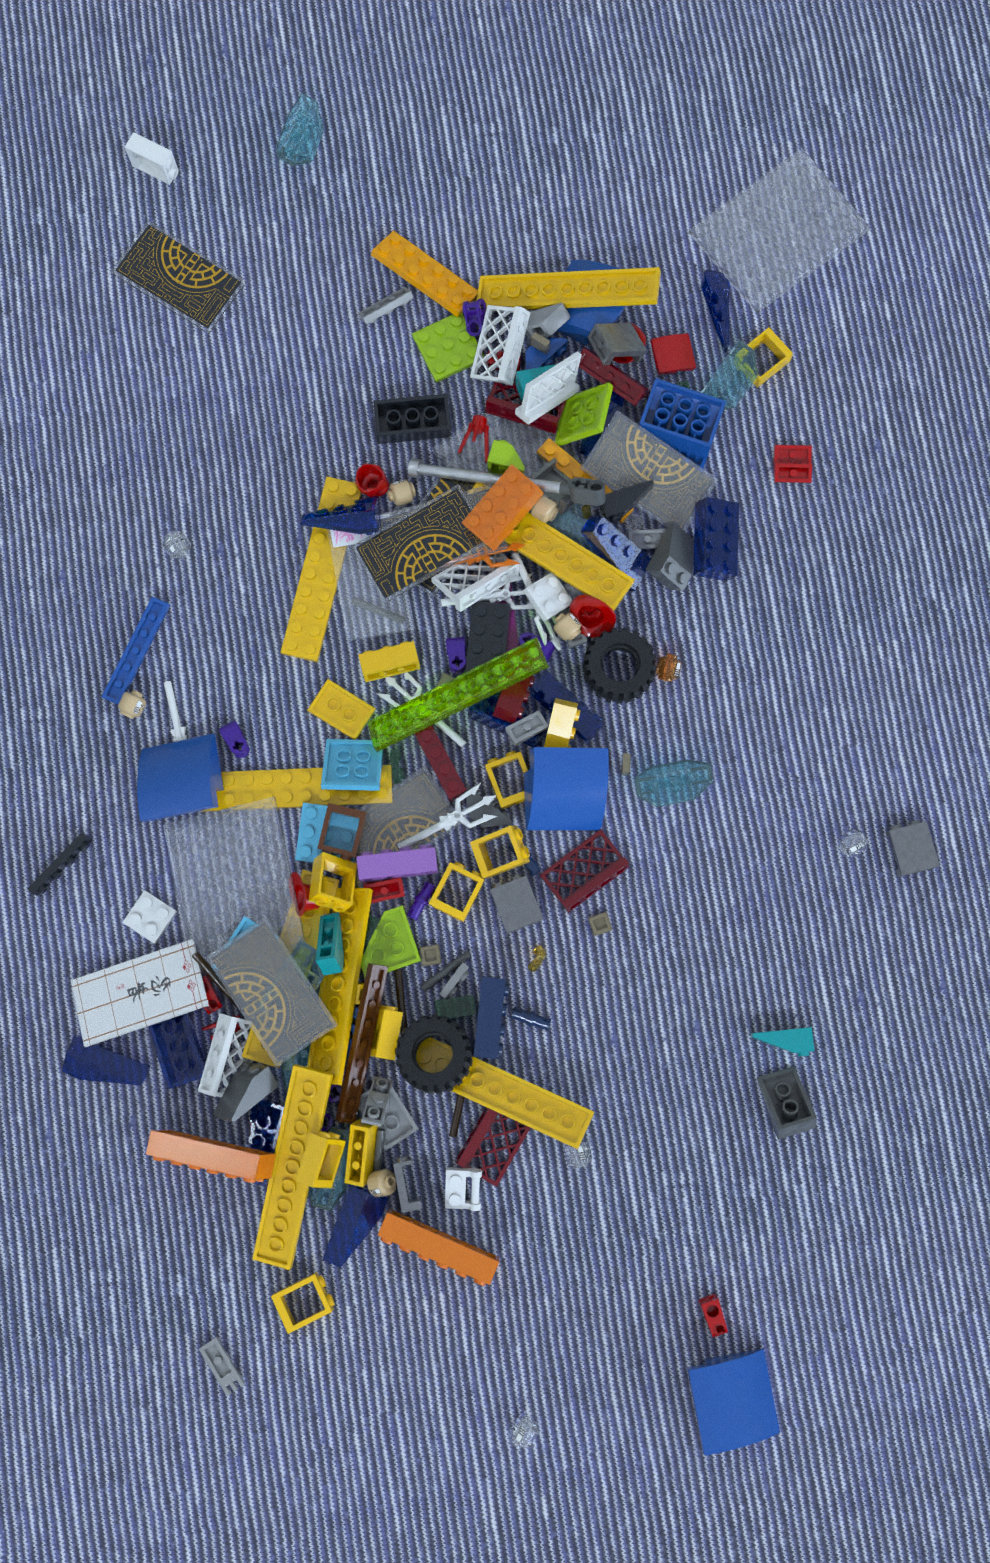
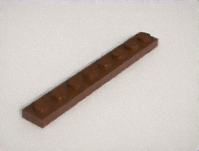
[335,963,388,1123]

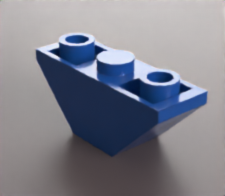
[525,338,567,370]

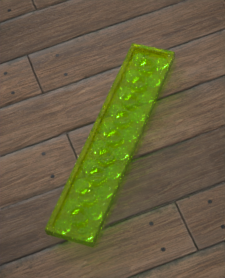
[367,637,549,752]

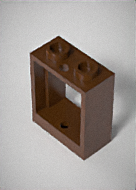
[317,803,368,861]

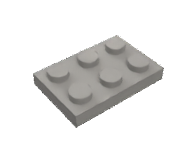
[359,1078,419,1151]

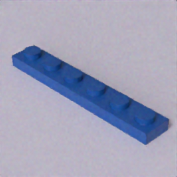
[101,597,170,705]

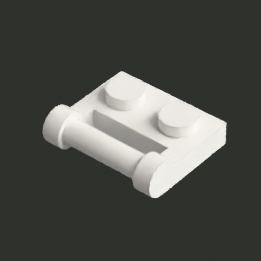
[445,1167,482,1211]

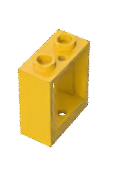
[733,327,793,388]
[485,751,528,810]
[470,825,530,879]
[308,852,357,912]
[429,861,485,923]
[370,1005,403,1060]
[295,1131,346,1188]
[271,1272,335,1334]

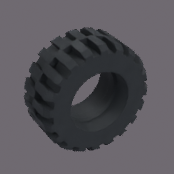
[583,628,656,704]
[395,1015,474,1094]

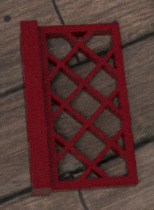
[579,347,651,405]
[485,372,567,434]
[540,829,629,913]
[455,1108,530,1187]

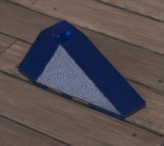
[700,269,730,352]
[62,1035,151,1086]

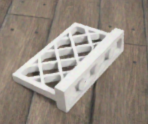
[470,305,530,386]
[515,351,582,425]
[431,550,519,612]
[198,1013,253,1097]

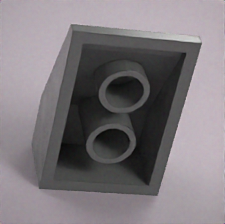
[645,521,696,591]
[213,1062,279,1122]
[757,1066,817,1140]

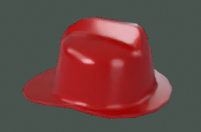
[289,872,320,917]

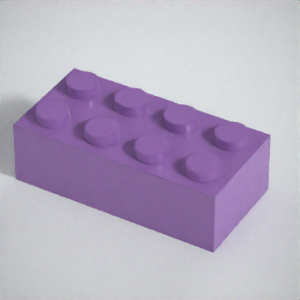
[357,844,438,882]

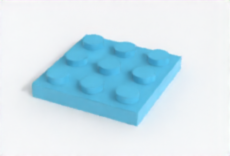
[321,739,384,791]
[295,803,360,863]

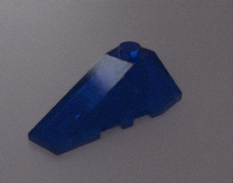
[300,496,381,535]
[322,1185,389,1268]

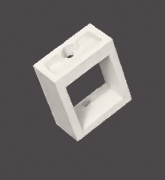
[125,132,178,185]

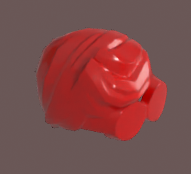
[355,463,390,497]

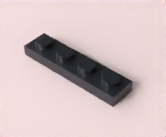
[27,832,92,896]

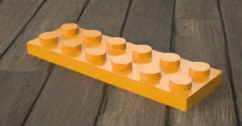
[371,230,478,317]

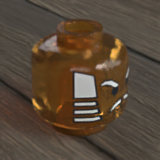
[655,653,682,682]

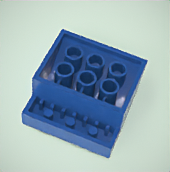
[557,260,625,346]
[638,378,726,473]
[137,733,224,822]
[524,747,609,831]
[687,1348,780,1456]

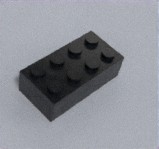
[373,394,452,444]
[465,602,511,683]

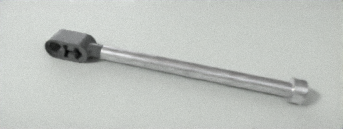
[408,458,606,506]

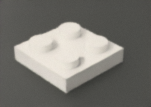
[523,573,572,622]
[122,890,178,944]

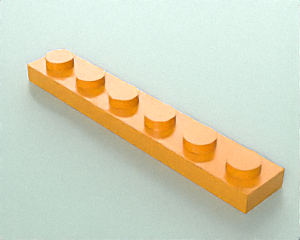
[537,438,634,524]

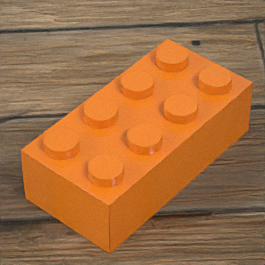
[461,464,544,551]

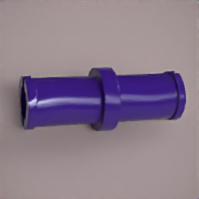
[406,881,436,921]

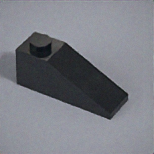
[599,479,654,523]

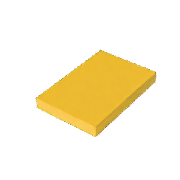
[307,679,376,740]

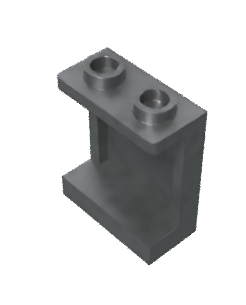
[587,323,647,365]
[529,458,576,515]
[885,820,940,877]
[490,874,543,934]
[393,1155,422,1213]

